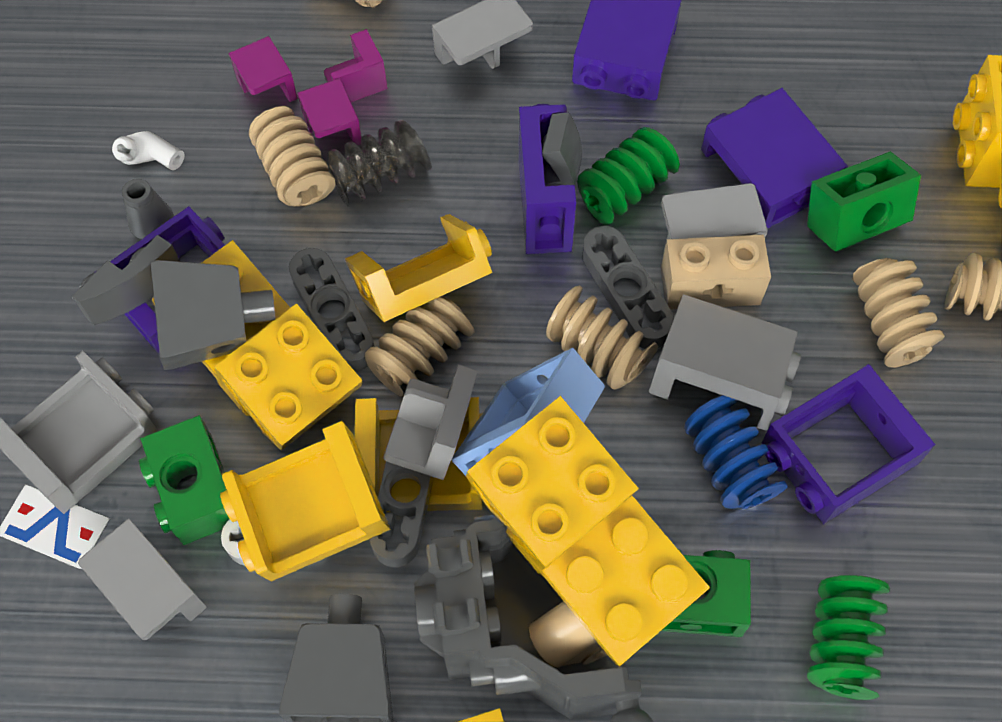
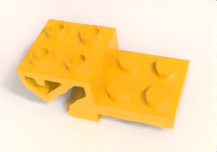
[953,55,1002,208]
[152,240,363,451]
[466,396,710,666]

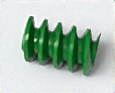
[577,127,680,226]
[807,575,890,700]

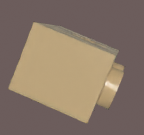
[661,235,771,310]

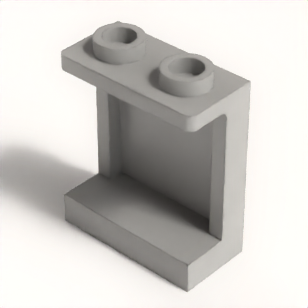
[649,294,801,431]
[0,350,158,514]

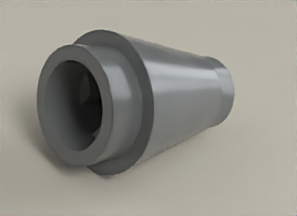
[122,179,174,239]

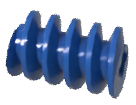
[684,395,788,509]

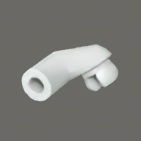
[112,131,185,170]

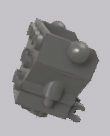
[414,514,653,722]

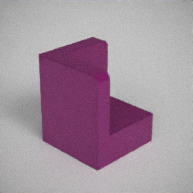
[324,29,388,103]
[229,36,298,102]
[297,78,363,147]

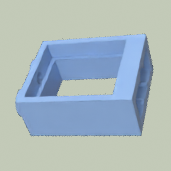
[452,348,605,476]

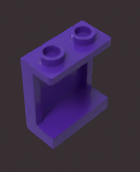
[572,0,682,101]
[701,88,848,229]
[519,104,576,254]

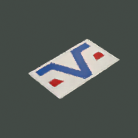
[0,484,110,569]

